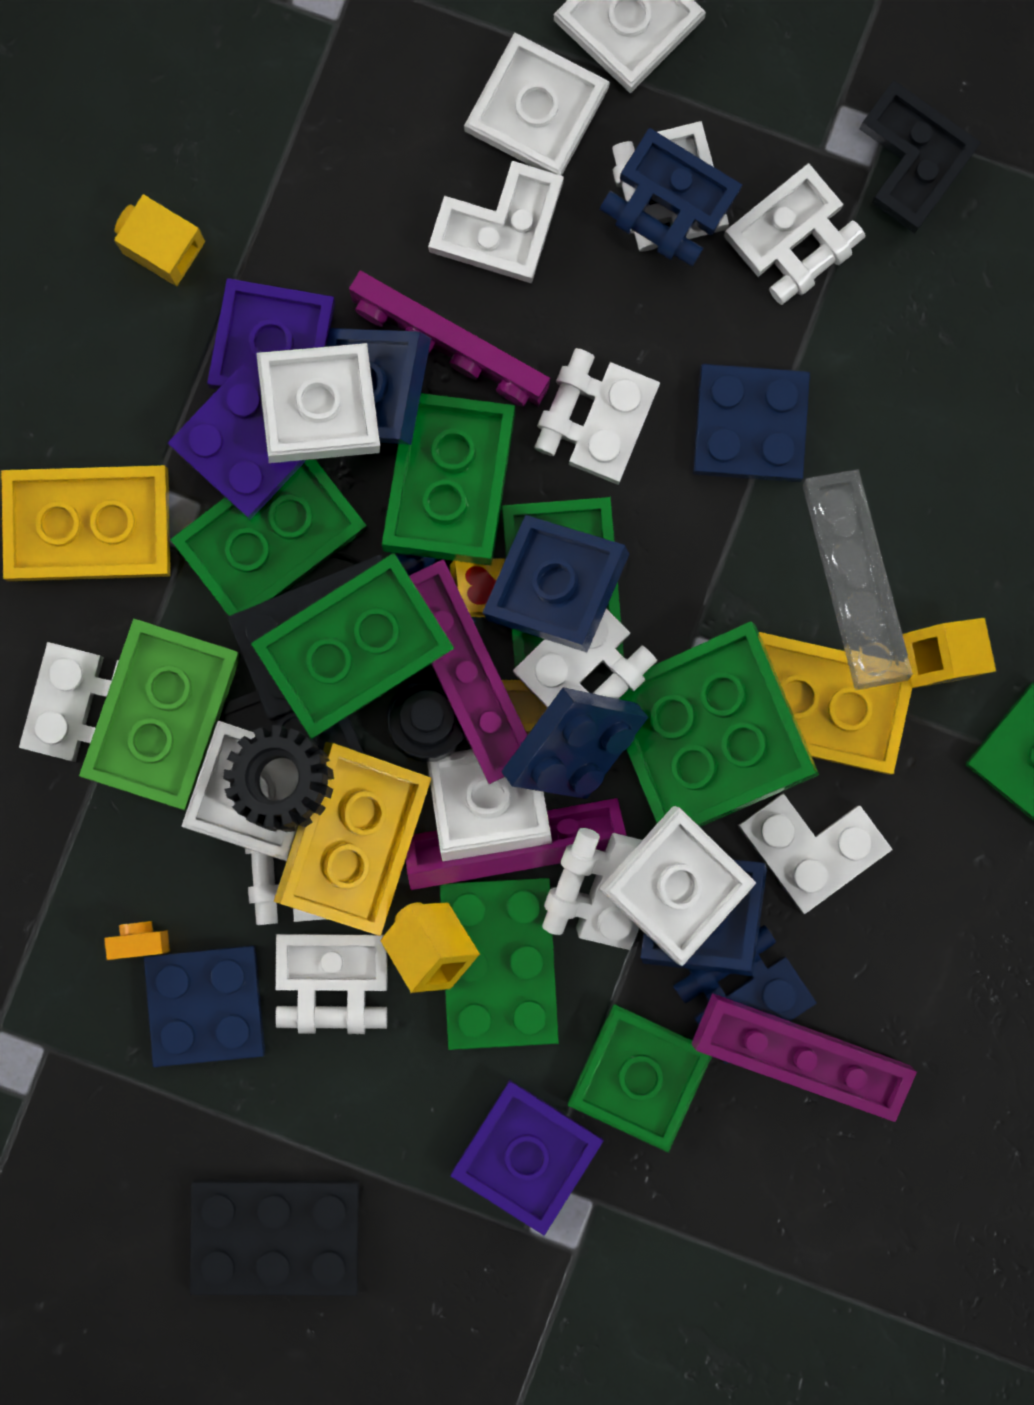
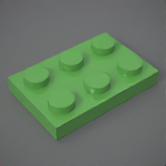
[79,618,241,811]

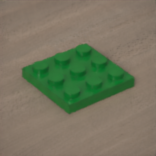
[619,621,819,827]

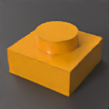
[104,921,170,960]

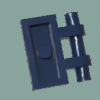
[599,128,742,267]
[673,925,817,1065]

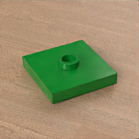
[965,681,1034,821]
[567,1003,712,1153]

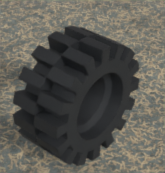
[223,725,334,832]

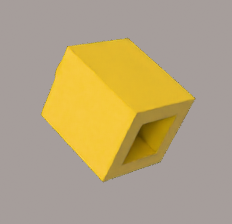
[114,194,205,287]
[901,618,996,688]
[380,902,480,993]

